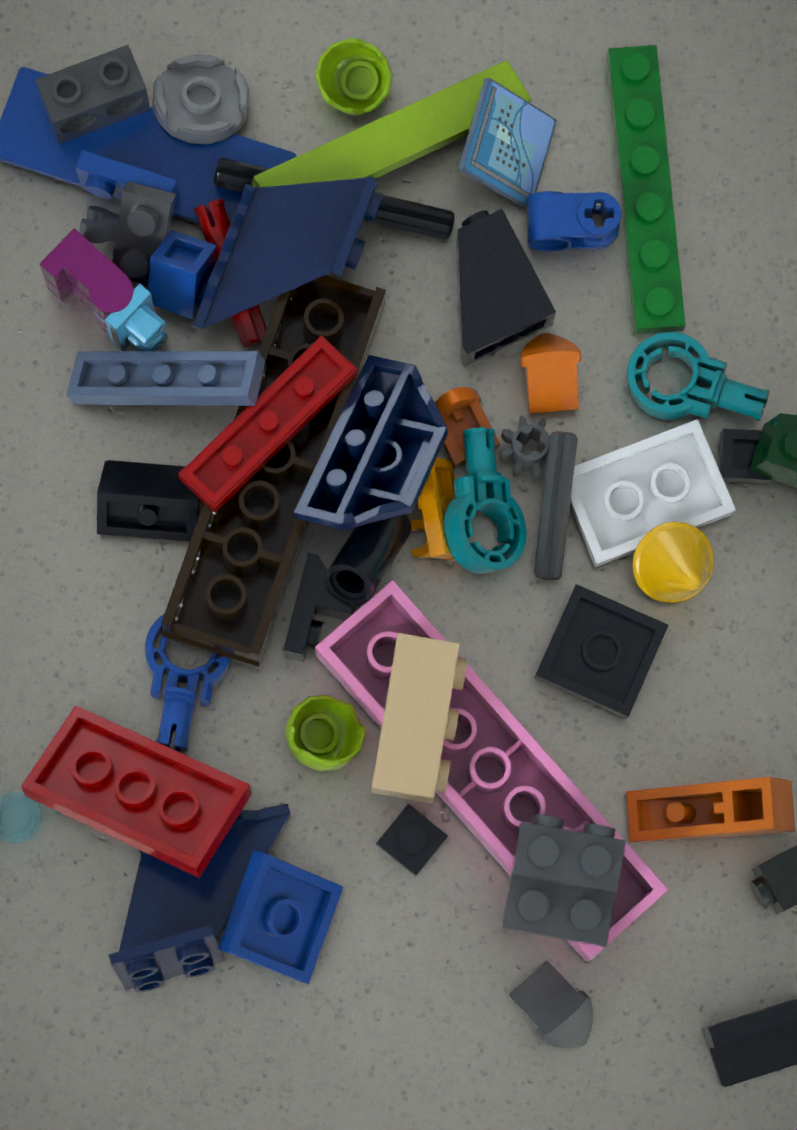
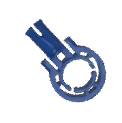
[145,614,231,753]

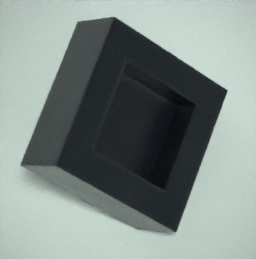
[719,428,772,484]
[376,804,448,877]

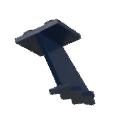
[193,176,384,329]
[108,803,291,992]

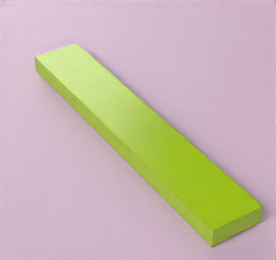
[252,60,532,188]

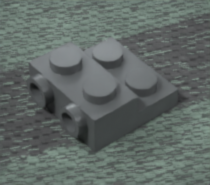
[501,814,626,947]

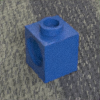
[148,229,217,319]

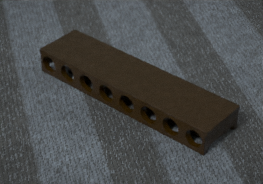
[161,275,386,669]

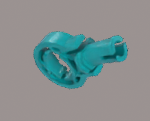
[627,332,770,421]
[443,427,527,574]

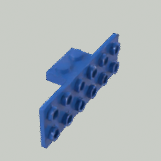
[0,67,296,225]

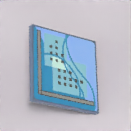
[458,78,557,210]

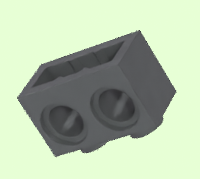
[35,45,150,144]

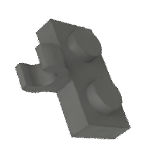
[79,181,176,285]

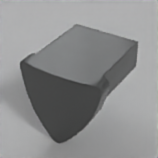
[509,961,593,1048]

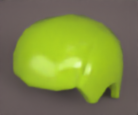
[315,38,393,116]
[285,695,367,771]

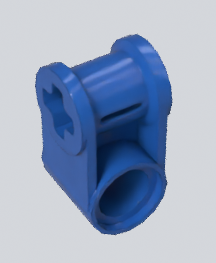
[527,191,622,252]

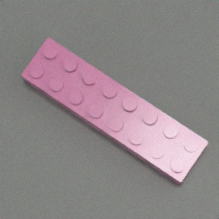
[315,580,668,962]

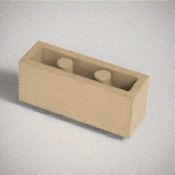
[371,633,468,804]

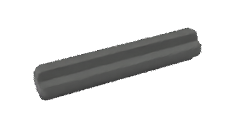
[534,431,578,580]

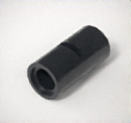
[325,514,412,605]

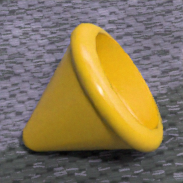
[632,521,714,603]

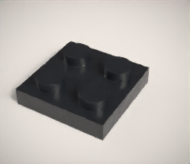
[534,584,668,719]

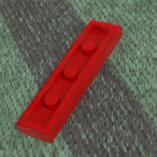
[178,335,358,513]

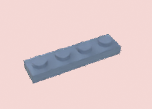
[66,351,265,406]

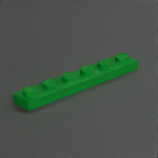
[607,45,686,334]

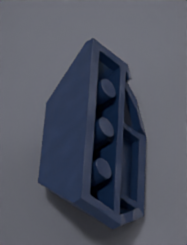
[294,355,448,530]

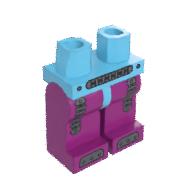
[39,228,168,351]

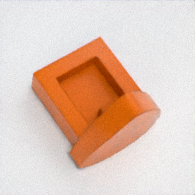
[520,333,582,414]
[434,387,500,469]

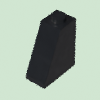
[456,209,556,367]

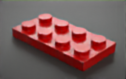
[21,705,252,878]

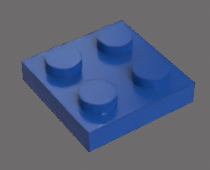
[217,850,343,984]

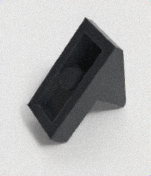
[283,552,354,662]

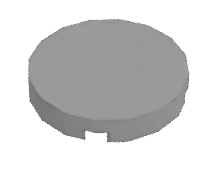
[152,54,250,145]

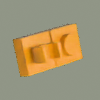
[410,457,456,561]

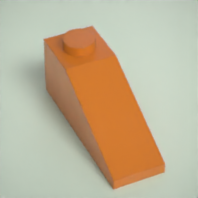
[626,777,796,843]

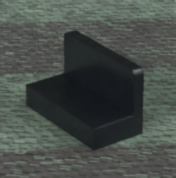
[97,460,200,542]
[702,998,797,1087]

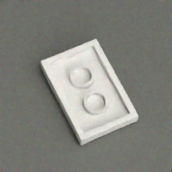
[570,419,736,567]

